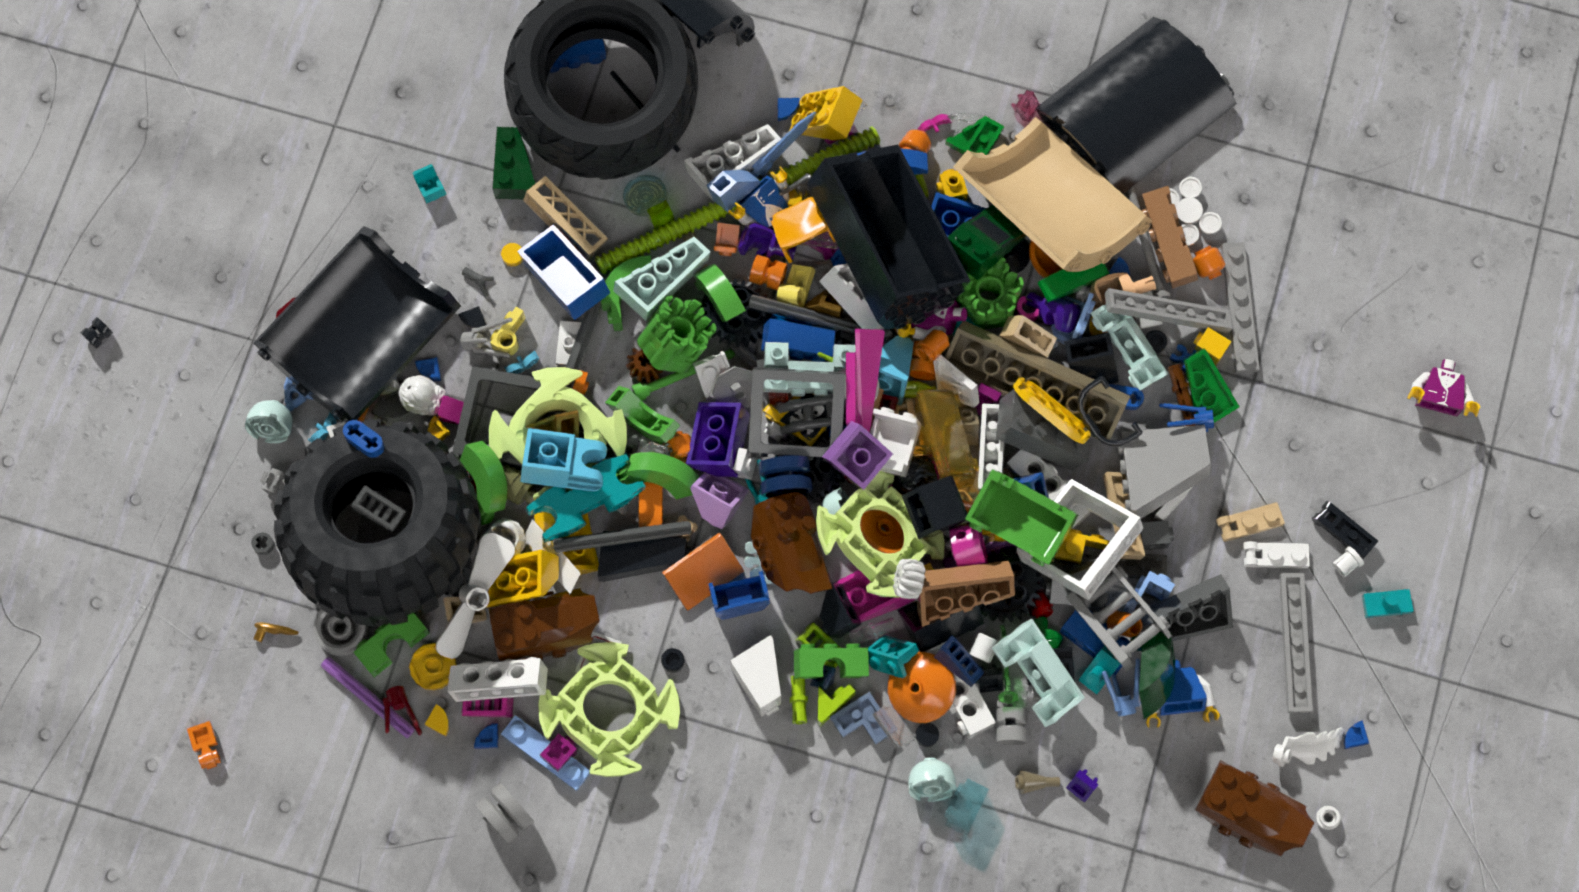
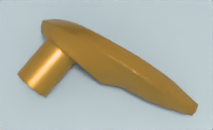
[253,622,299,642]

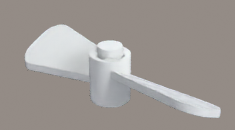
[436,532,515,659]

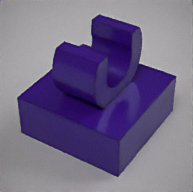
[1066,769,1098,803]

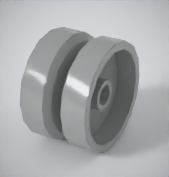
[474,782,534,844]

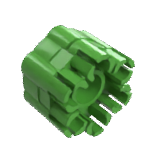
[956,258,1024,330]
[637,295,716,374]

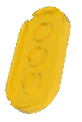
[1013,377,1091,444]

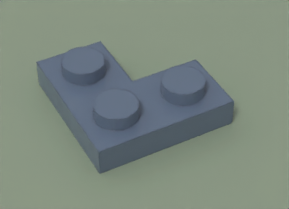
[830,692,896,745]

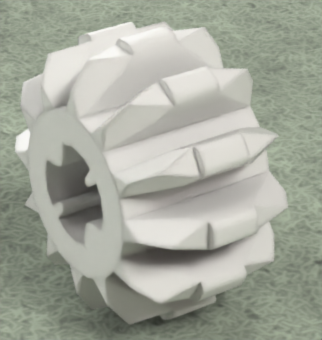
[893,559,925,599]

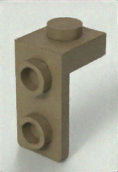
[952,399,979,446]

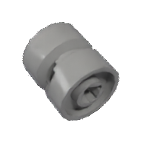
[996,707,1027,745]

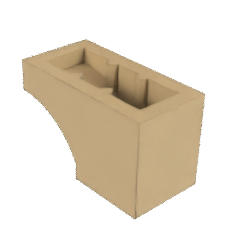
[999,315,1057,358]

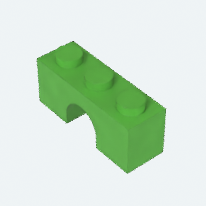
[353,613,430,678]
[794,644,869,679]

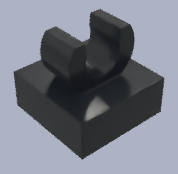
[978,664,1003,693]

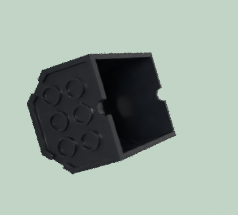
[806,144,971,330]

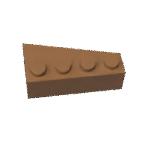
[1141,186,1198,289]
[917,561,1015,627]

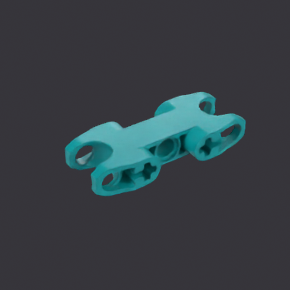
[526,454,646,543]

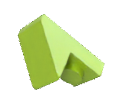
[818,684,856,727]

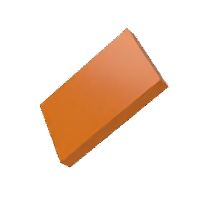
[662,533,744,611]

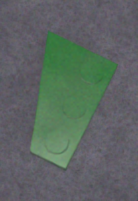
[1184,348,1240,423]

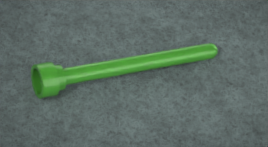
[631,350,735,401]

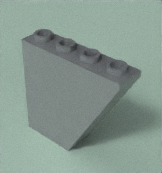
[1117,425,1211,519]

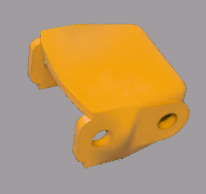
[771,197,836,263]

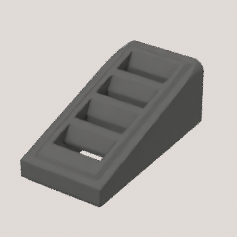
[351,485,406,532]

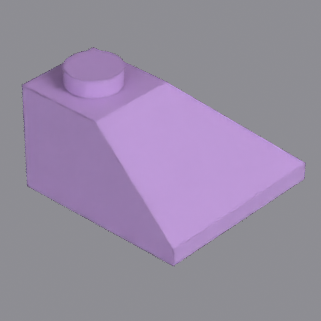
[690,473,749,530]

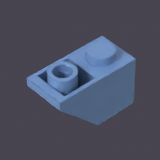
[706,169,761,212]

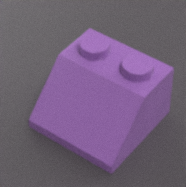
[822,421,893,490]

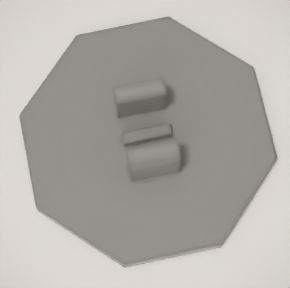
[712,366,752,409]

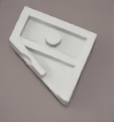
[933,355,979,408]

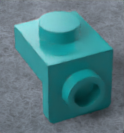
[412,164,447,204]

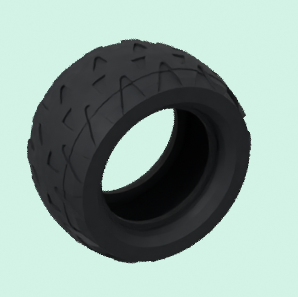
[504,0,698,180]

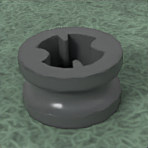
[251,532,274,555]

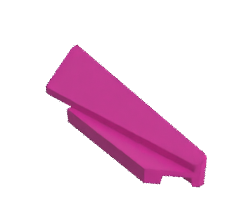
[846,329,885,433]

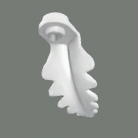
[1273,727,1344,767]

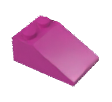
[835,570,916,623]

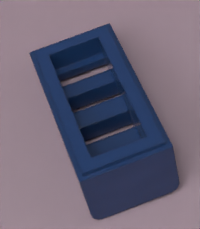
[934,636,984,687]

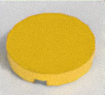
[409,643,457,691]

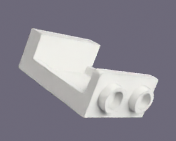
[870,407,922,477]

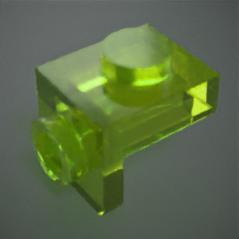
[646,200,675,230]

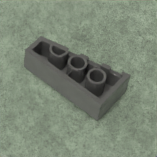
[996,389,1090,471]
[1138,574,1233,641]

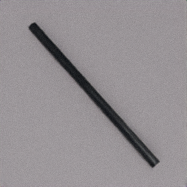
[610,71,681,153]

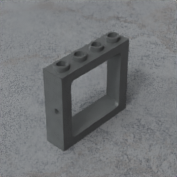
[453,366,550,471]
[748,367,846,461]

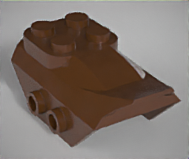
[751,492,833,594]
[489,588,600,662]
[1195,760,1314,857]

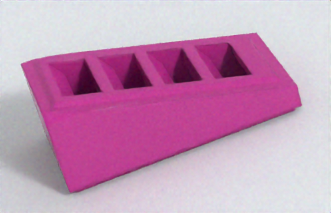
[462,697,514,718]

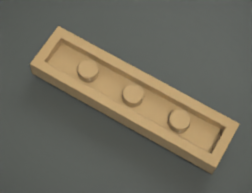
[1103,472,1145,560]

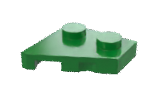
[945,116,1004,155]

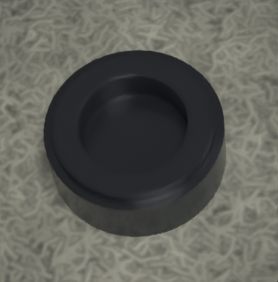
[1146,330,1167,354]
[661,648,685,673]
[915,723,939,747]

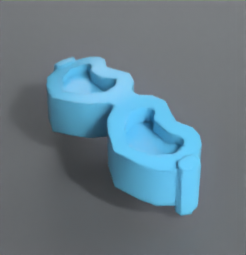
[504,350,539,374]
[308,412,337,443]

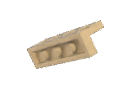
[523,176,608,261]

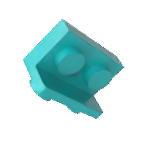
[868,635,919,678]

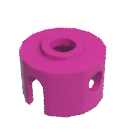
[949,523,988,567]

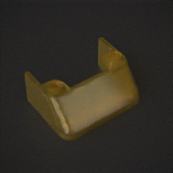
[914,389,979,489]

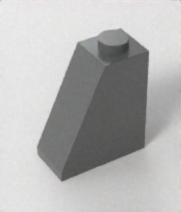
[1045,558,1110,608]

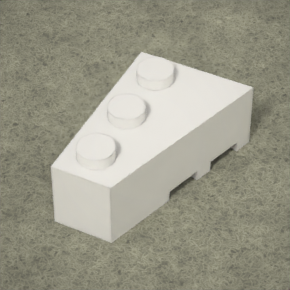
[819,264,885,330]

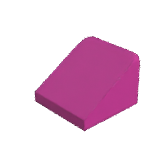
[438,395,464,425]

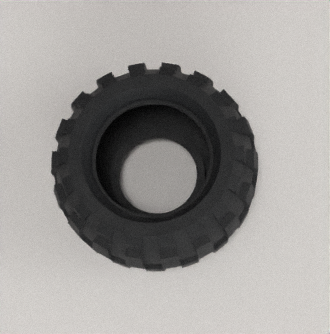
[274,419,481,627]

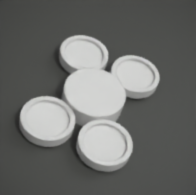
[1169,177,1222,246]

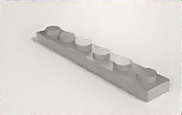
[1221,242,1260,373]
[1105,288,1233,333]
[1279,573,1313,713]

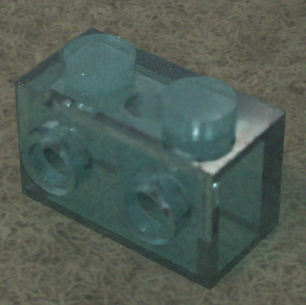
[944,778,989,836]

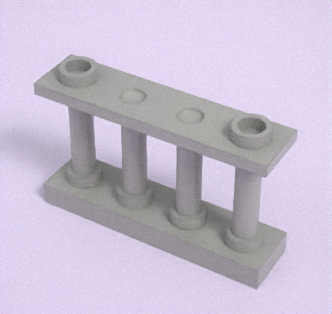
[1066,566,1172,672]

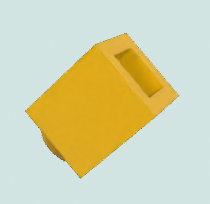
[1193,327,1232,366]

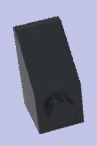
[819,582,862,638]

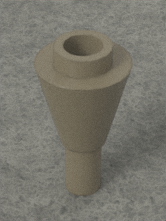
[1015,770,1060,794]

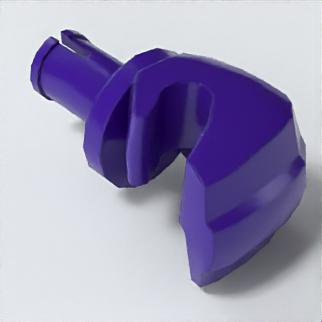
[738,223,797,260]
[1026,292,1081,333]

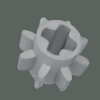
[260,468,285,497]

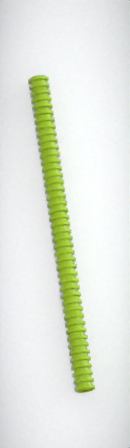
[595,126,880,274]

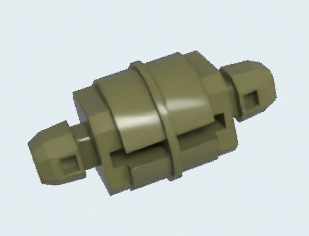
[503,464,537,505]

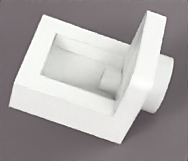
[733,448,758,480]

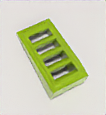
[795,622,841,668]

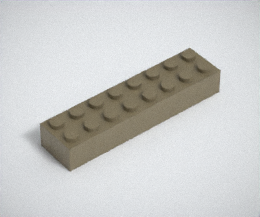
[945,321,1130,440]

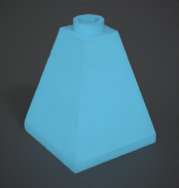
[878,336,914,406]

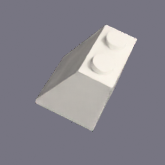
[730,635,781,717]

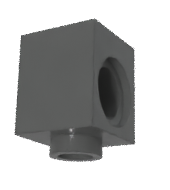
[1140,520,1174,550]

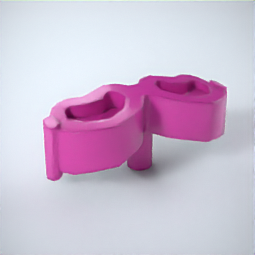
[917,114,952,133]

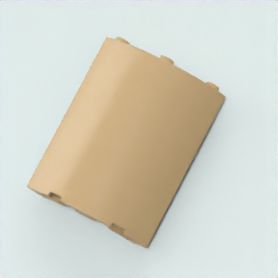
[953,117,1152,272]

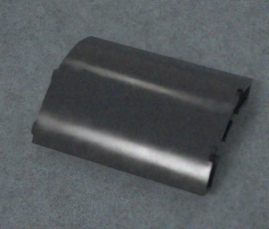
[660,0,755,49]
[1036,16,1237,194]
[253,226,461,423]

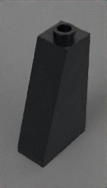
[597,531,691,582]

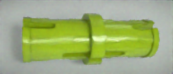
[789,676,808,725]

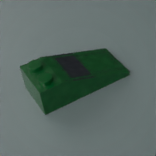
[948,205,1027,280]

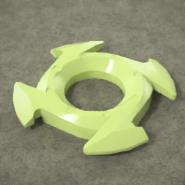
[489,367,627,500]
[816,471,945,598]
[538,642,680,777]

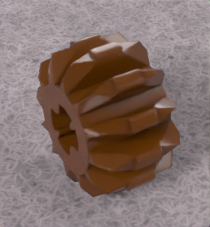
[626,348,664,384]

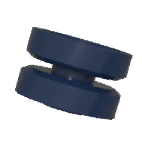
[758,455,812,498]

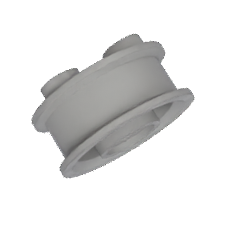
[313,609,369,656]

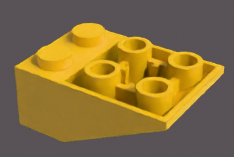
[789,86,863,141]

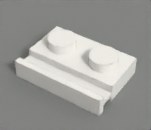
[693,351,730,402]

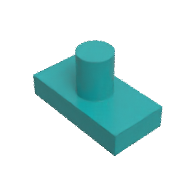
[1362,589,1414,618]
[1078,645,1120,695]

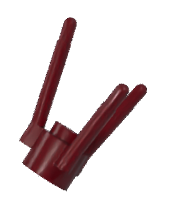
[382,686,422,735]

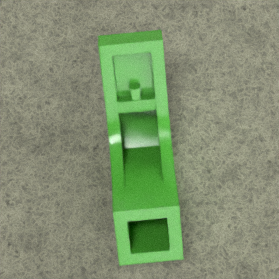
[601,255,651,331]
[693,264,746,322]
[605,386,680,445]
[460,441,507,525]
[616,452,700,500]

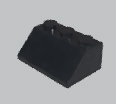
[897,601,985,652]

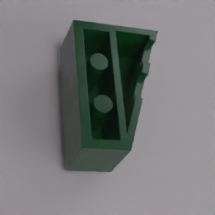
[492,127,535,200]

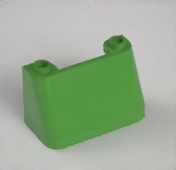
[965,469,1079,567]

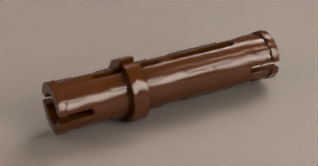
[1167,364,1196,426]

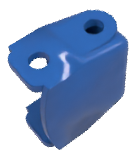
[708,571,770,620]

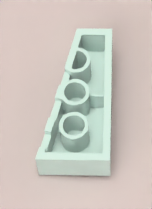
[613,237,711,321]

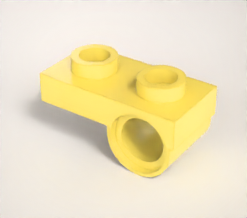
[777,264,815,308]
[490,307,526,356]

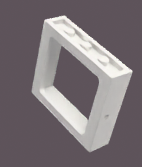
[1016,479,1144,601]

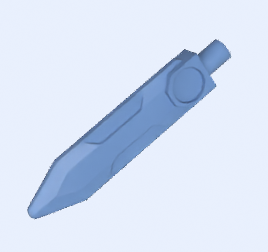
[750,111,816,178]

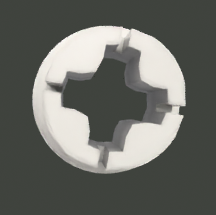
[1332,547,1364,577]

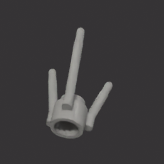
[460,318,513,358]

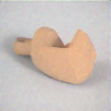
[1089,273,1156,310]

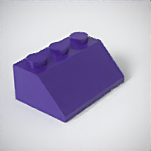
[686,402,750,477]

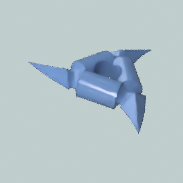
[283,377,314,411]

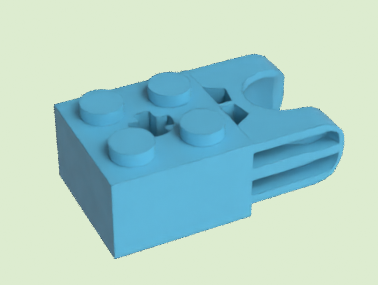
[521,428,607,492]

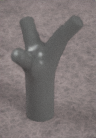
[462,267,494,297]

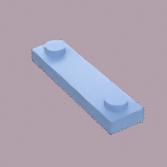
[501,715,590,791]

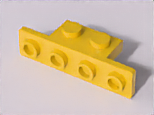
[1054,529,1109,564]

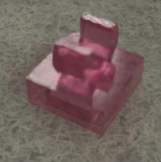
[1011,90,1040,122]

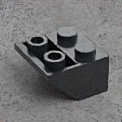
[1064,332,1119,384]
[902,476,967,539]

